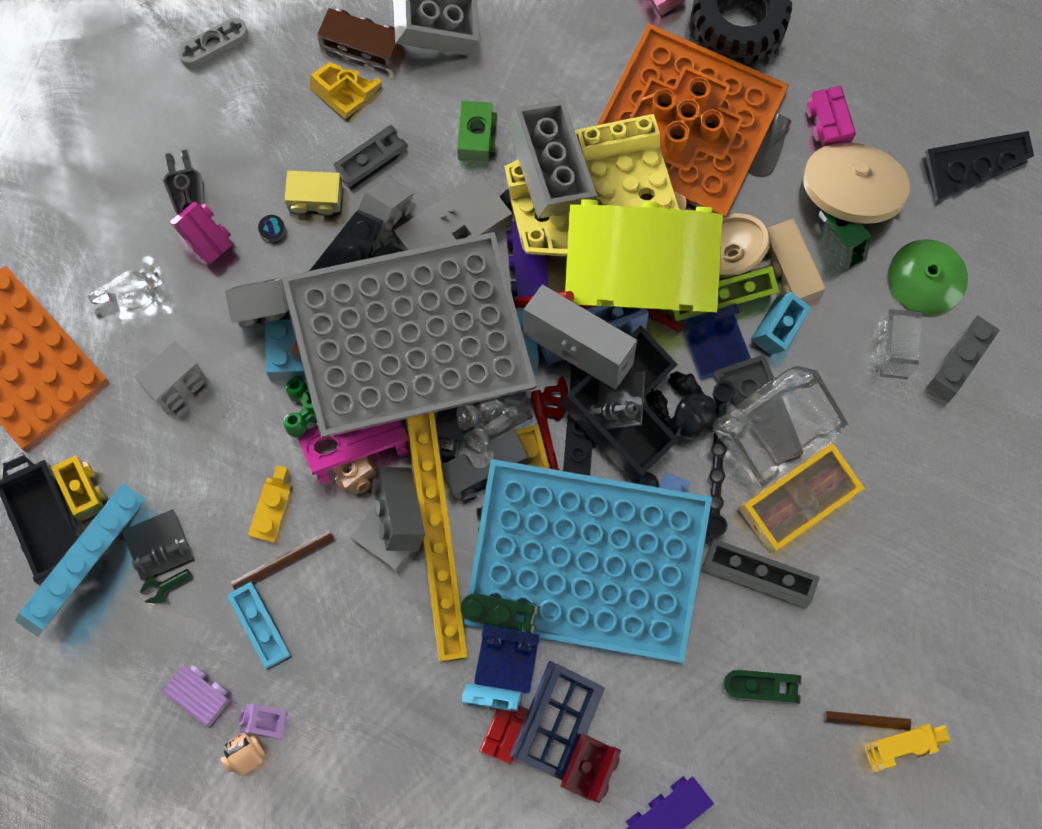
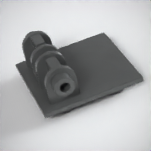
[588,371,645,429]
[122,509,193,581]

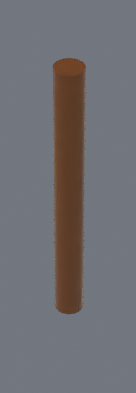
[231,530,334,590]

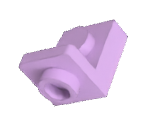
[239,704,286,739]

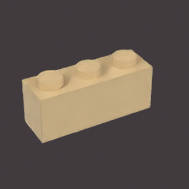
[766,218,826,303]

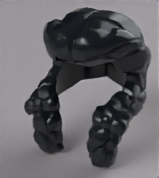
[646,371,717,439]

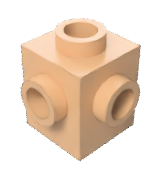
[333,455,378,496]

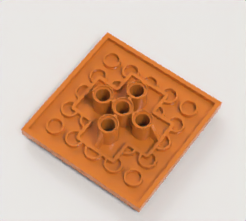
[596,23,789,217]

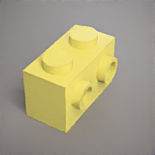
[285,170,342,215]

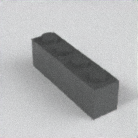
[701,539,820,608]

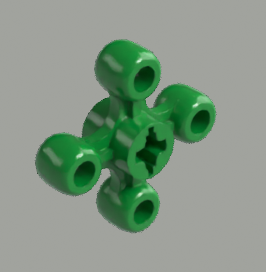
[283,378,317,438]

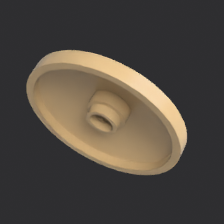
[803,142,910,224]

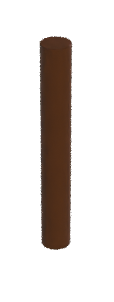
[825,711,911,730]

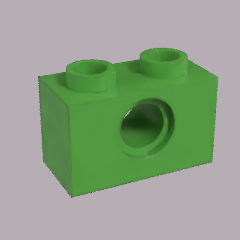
[457,101,497,161]

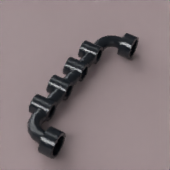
[706,381,735,538]

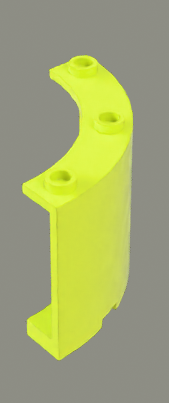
[565,200,723,313]

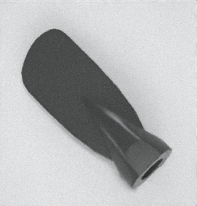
[749,114,791,175]

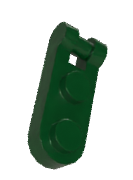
[460,593,540,634]
[722,670,802,705]

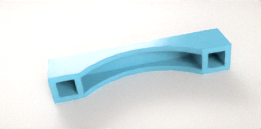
[15,483,145,637]

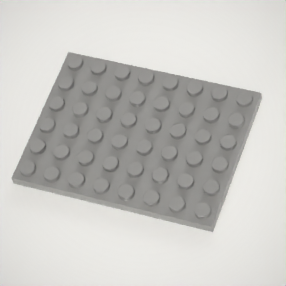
[281,232,537,438]

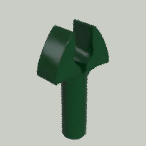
[140,569,192,605]

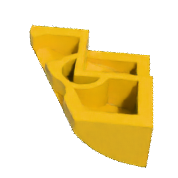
[309,62,382,120]

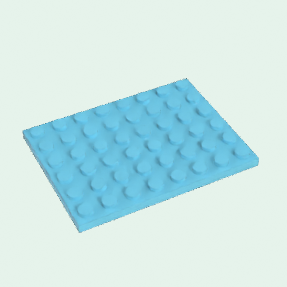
[463,459,712,663]

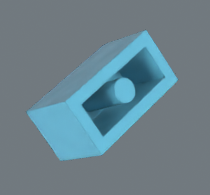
[751,292,811,355]

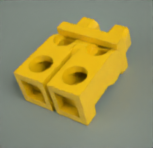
[865,723,951,773]

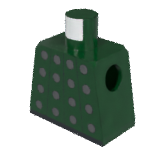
[819,210,871,272]

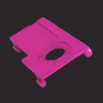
[297,420,409,484]

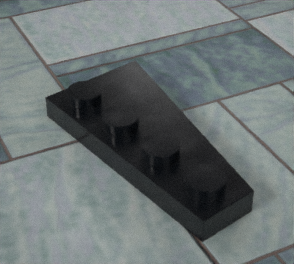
[925,131,1034,202]

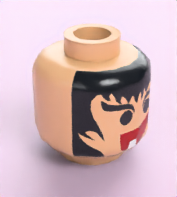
[221,733,265,776]

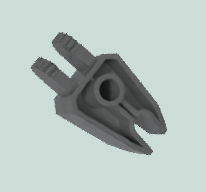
[163,149,204,215]

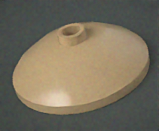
[719,213,770,278]

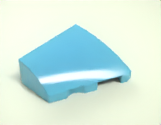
[462,682,522,712]

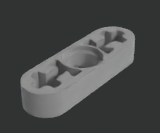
[178,18,248,68]

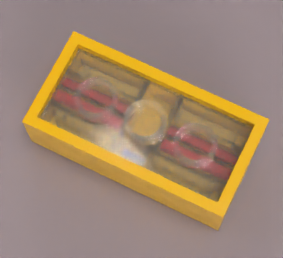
[738,443,865,553]

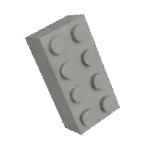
[506,100,597,218]

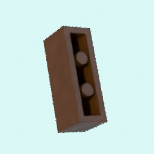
[317,8,401,70]

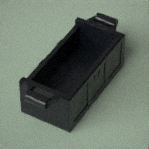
[0,452,96,586]

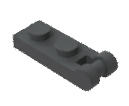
[333,125,408,187]

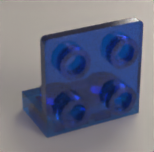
[683,303,751,377]
[474,625,539,694]

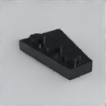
[309,210,383,271]

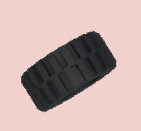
[691,0,792,64]

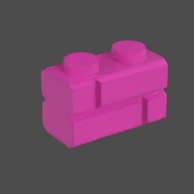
[806,86,856,147]
[170,202,233,265]

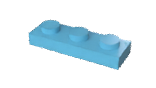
[226,582,291,669]

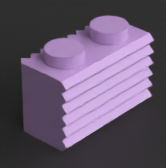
[162,665,230,728]

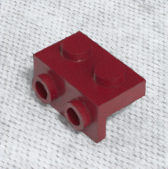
[560,734,621,803]

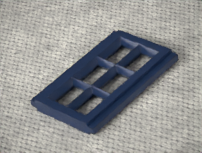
[510,661,605,780]

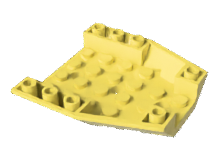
[504,114,679,256]

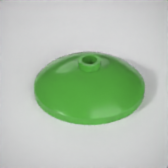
[888,239,968,316]

